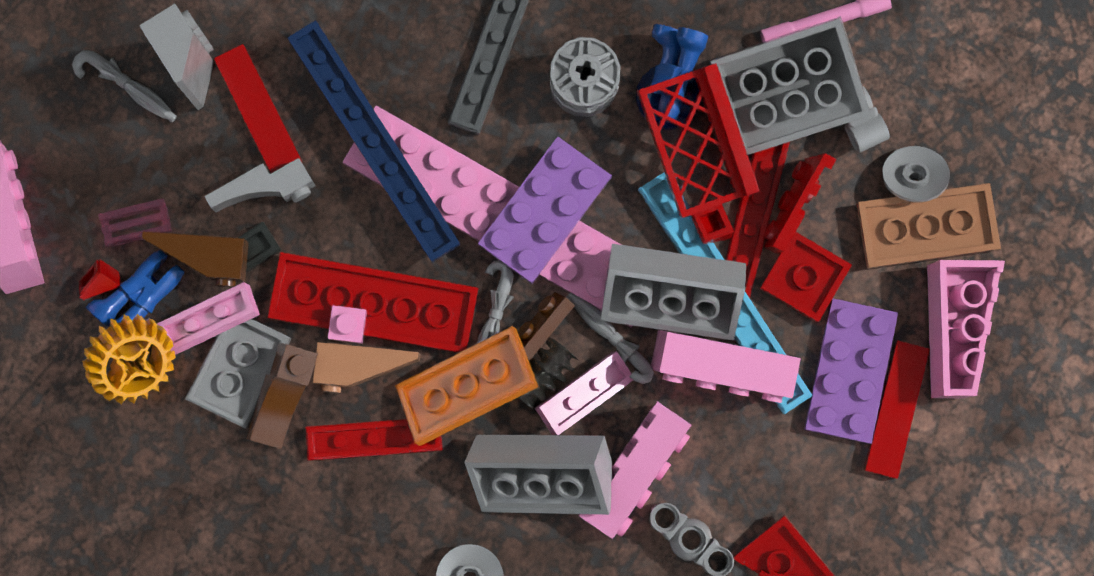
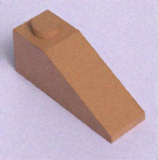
[313,342,420,393]

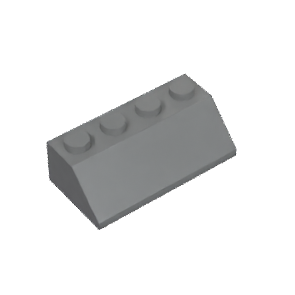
[139,4,214,110]
[600,244,746,340]
[464,435,612,515]

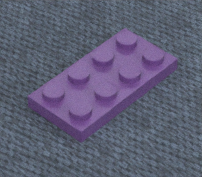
[478,136,612,284]
[804,298,898,444]

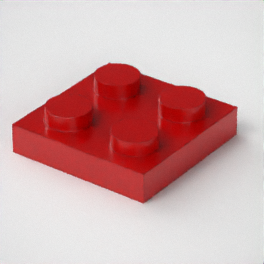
[760,232,852,323]

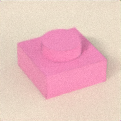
[328,305,367,344]

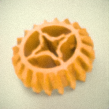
[82,314,176,405]

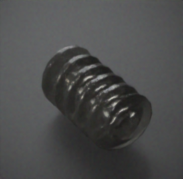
[518,337,578,413]

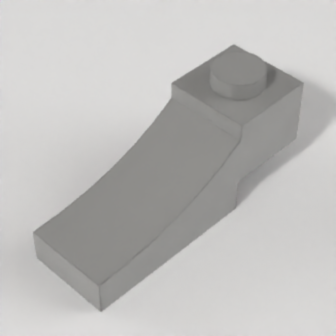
[204,158,315,213]

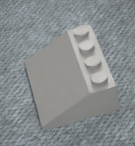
[710,16,871,155]

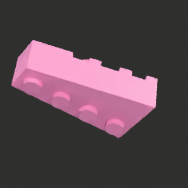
[0,141,45,294]
[927,260,1005,398]
[651,330,801,403]
[579,401,691,539]

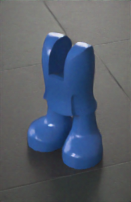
[644,24,709,123]
[85,250,185,327]

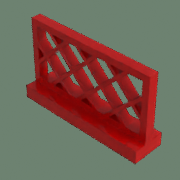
[637,63,760,218]

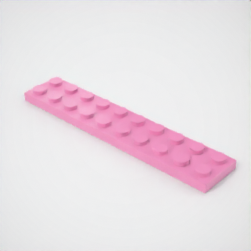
[342,106,633,328]

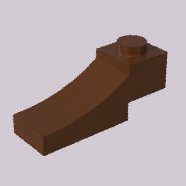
[246,343,318,449]

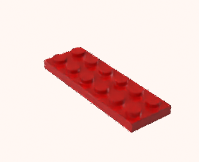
[268,252,479,353]

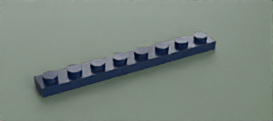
[288,20,460,263]

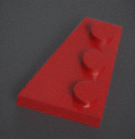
[763,153,837,253]
[733,515,835,576]

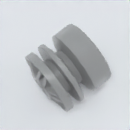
[550,37,621,117]

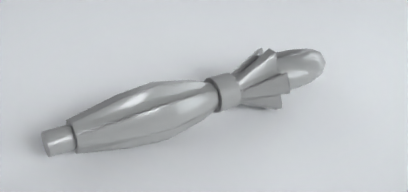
[72,50,177,123]
[477,260,514,343]
[567,292,654,384]

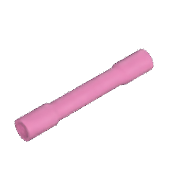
[760,0,892,42]

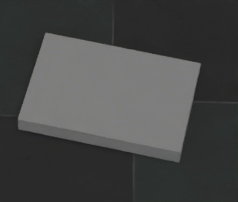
[185,319,292,429]

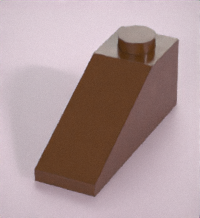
[142,231,249,288]

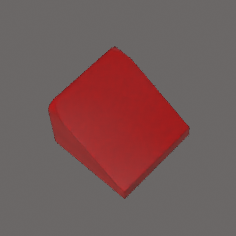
[690,204,734,244]
[79,259,120,300]

